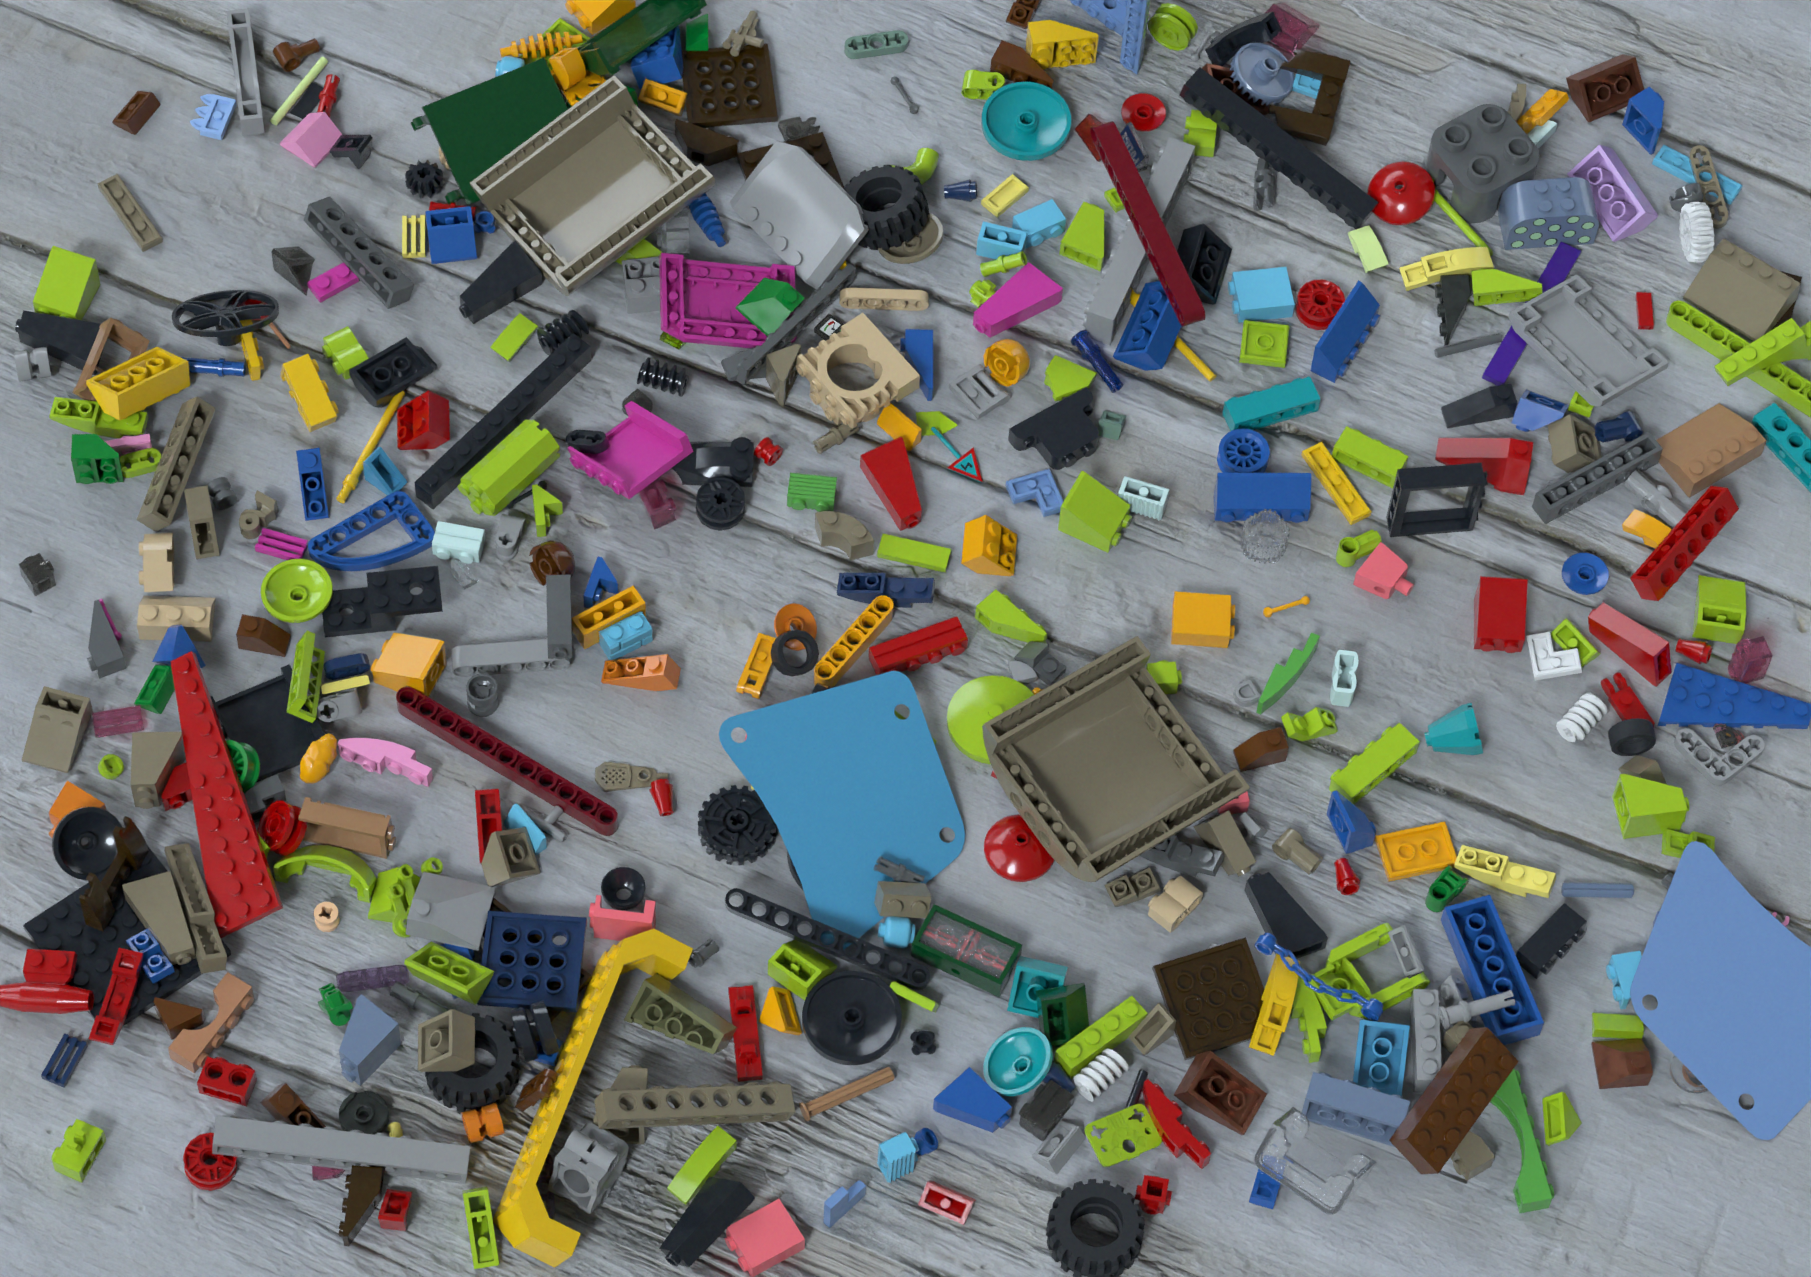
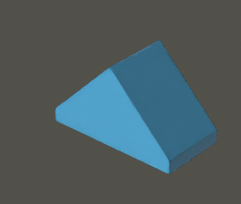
[363,447,407,496]

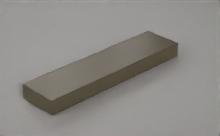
[97,174,163,252]

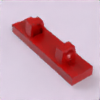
[728,985,763,1082]

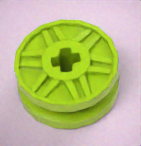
[1148,3,1198,51]

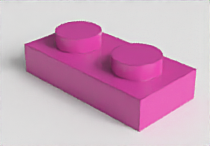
[307,262,359,303]

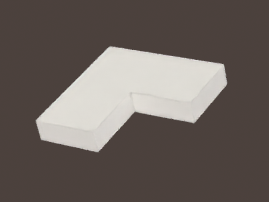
[1526,632,1582,681]

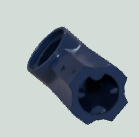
[1594,411,1644,443]

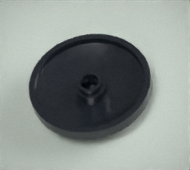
[802,971,902,1065]

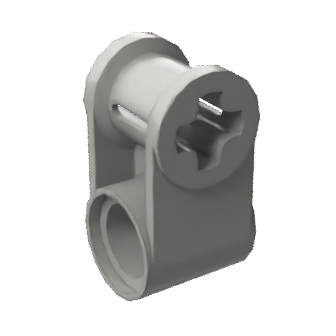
[495,514,526,561]
[317,688,363,722]

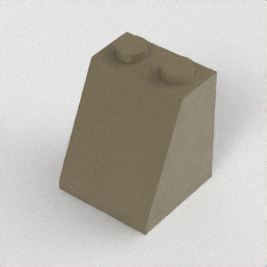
[130,731,186,809]
[593,1065,648,1144]

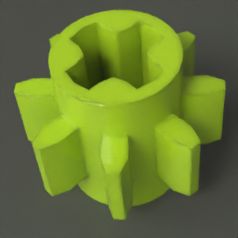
[969,280,996,308]

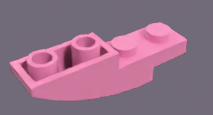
[337,738,433,787]

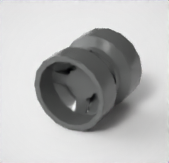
[207,477,237,510]

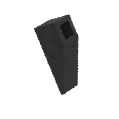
[1435,275,1470,345]

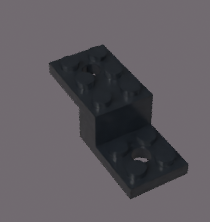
[322,566,443,638]

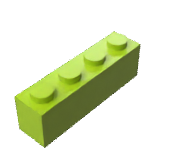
[1329,722,1420,805]
[1054,996,1148,1080]

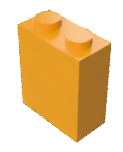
[1171,591,1235,648]

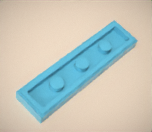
[1652,145,1743,205]

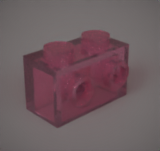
[637,478,677,530]
[1728,636,1773,684]

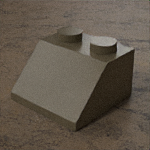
[1548,414,1602,473]
[418,1009,475,1072]

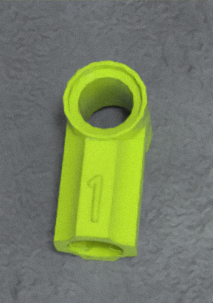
[1336,529,1382,567]

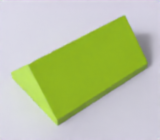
[404,941,494,1006]

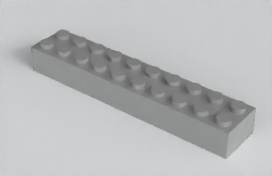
[1083,137,1195,345]

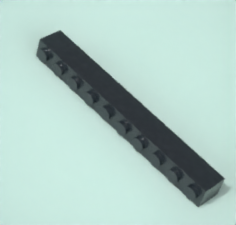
[1179,67,1379,229]
[414,333,591,510]

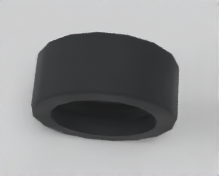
[771,630,819,677]
[1608,718,1656,756]

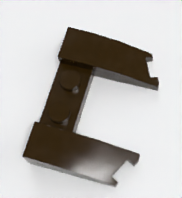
[1268,50,1351,146]
[79,816,149,932]

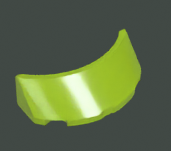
[273,845,377,903]

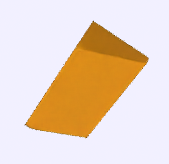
[638,78,687,116]
[877,402,922,451]

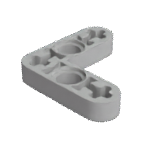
[1674,728,1765,786]

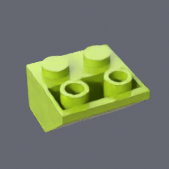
[768,940,837,1001]

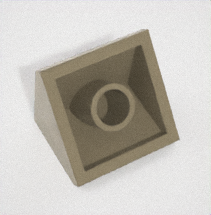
[766,344,801,406]

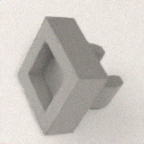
[1237,812,1268,843]

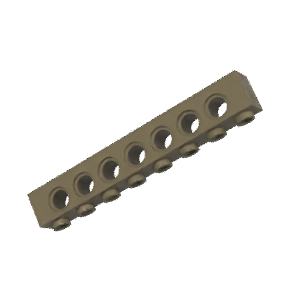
[594,1081,795,1129]

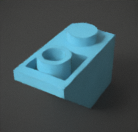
[1606,951,1642,1010]

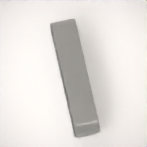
[451,639,570,677]

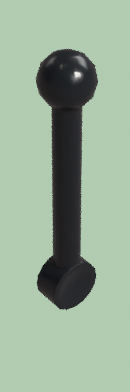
[506,481,547,509]

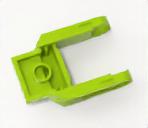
[1308,923,1430,1021]

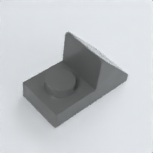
[1014,641,1066,686]

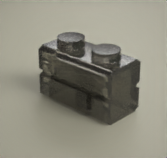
[1019,1080,1074,1141]

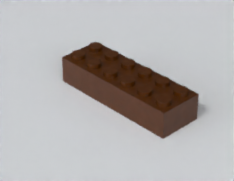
[1389,1027,1519,1174]

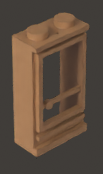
[72,318,150,402]
[298,797,396,859]

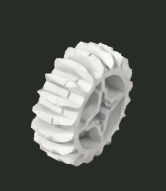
[1679,202,1715,263]

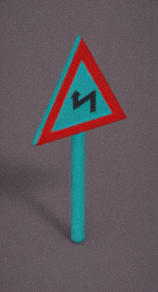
[931,427,982,483]

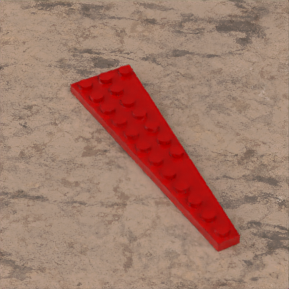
[170,651,283,938]

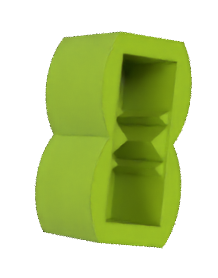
[1183,109,1217,157]
[322,326,369,380]

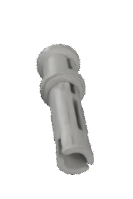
[1438,990,1515,1028]

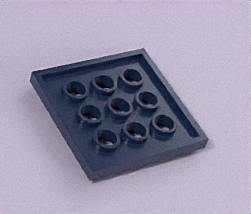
[477,911,587,1012]

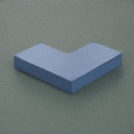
[1005,469,1064,517]
[823,1180,866,1228]

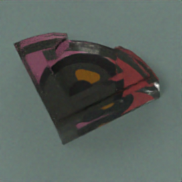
[1713,724,1745,749]

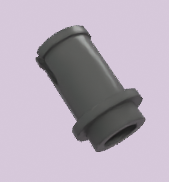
[688,938,719,968]

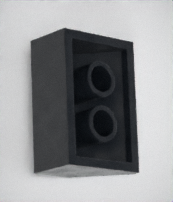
[1177,224,1232,305]

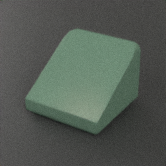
[1098,410,1126,440]

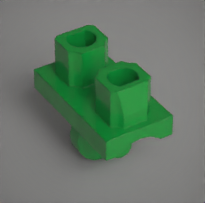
[318,983,353,1026]

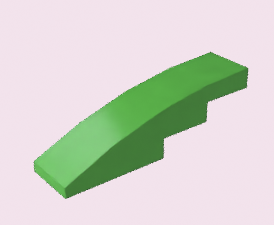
[1256,633,1320,715]

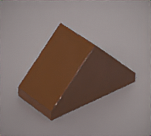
[153,997,205,1040]

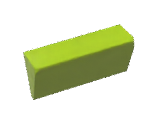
[1550,618,1601,668]
[1592,1013,1644,1039]

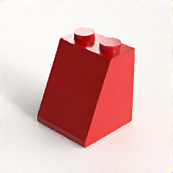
[1474,576,1528,653]

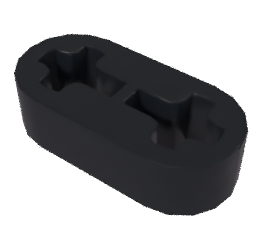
[566,430,609,454]

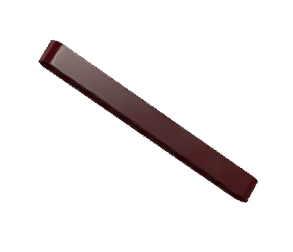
[1090,121,1206,327]
[396,687,618,836]

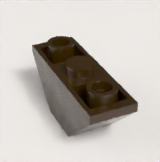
[675,119,739,166]

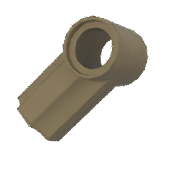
[1272,828,1323,875]

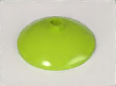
[261,559,333,623]

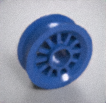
[1217,429,1270,473]

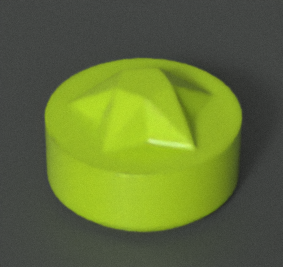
[98,754,124,780]

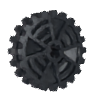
[698,785,777,865]

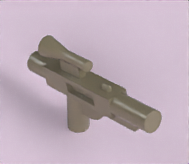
[722,10,764,56]

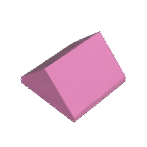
[280,112,342,168]

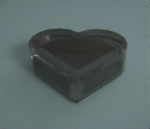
[622,388,653,416]

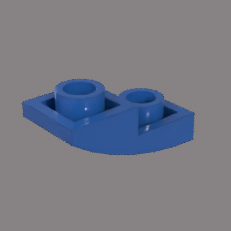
[126,928,175,984]

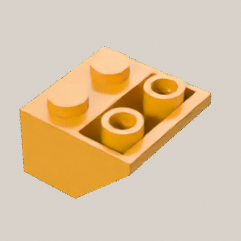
[961,515,1017,576]

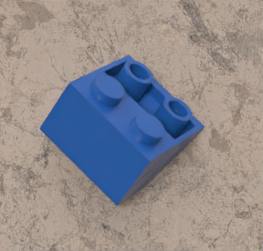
[425,206,477,264]

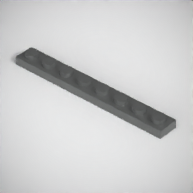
[737,264,856,385]

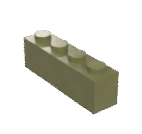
[624,973,737,1054]

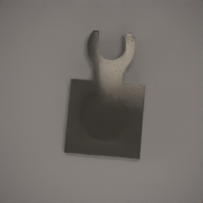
[778,116,820,143]

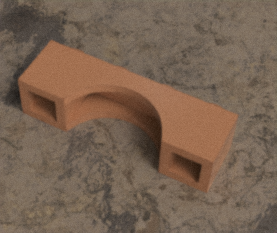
[168,972,254,1073]

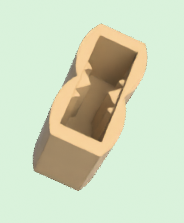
[1148,875,1203,933]

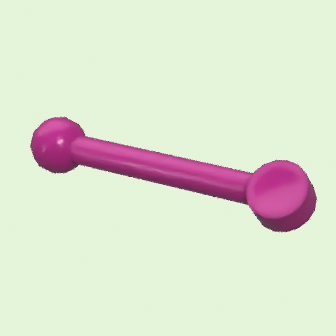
[99,599,122,641]

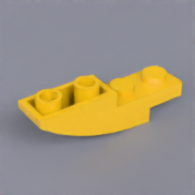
[1248,953,1300,1056]

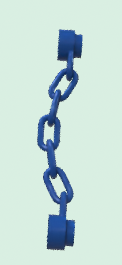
[1255,933,1383,1021]

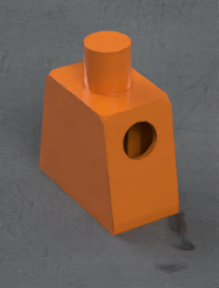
[49,781,106,839]

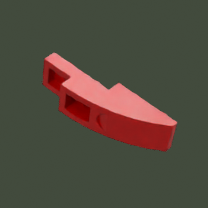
[1142,1079,1211,1169]

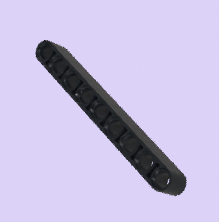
[725,888,930,990]

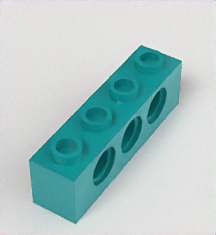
[1751,402,1811,492]

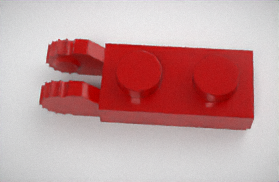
[1601,672,1655,727]

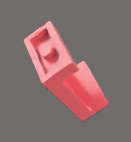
[589,895,656,941]

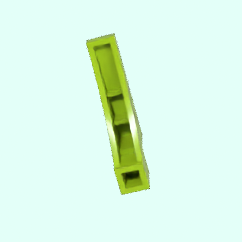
[1714,318,1811,386]

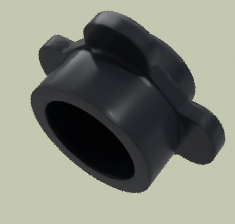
[910,1030,936,1055]

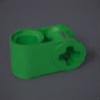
[1425,865,1469,912]

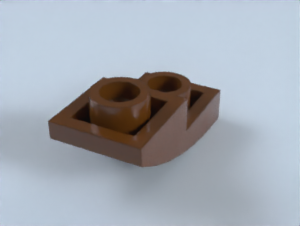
[1006,0,1042,29]

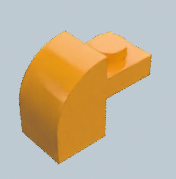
[549,48,586,91]

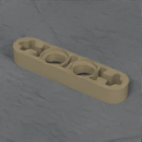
[1689,145,1728,229]

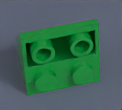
[71,434,124,484]

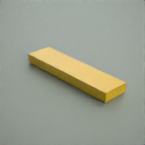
[1301,442,1372,525]

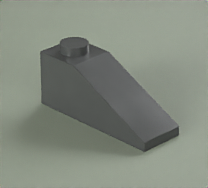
[87,599,126,679]

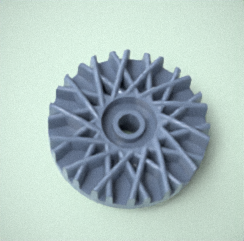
[1230,43,1294,106]

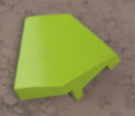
[1044,355,1097,401]

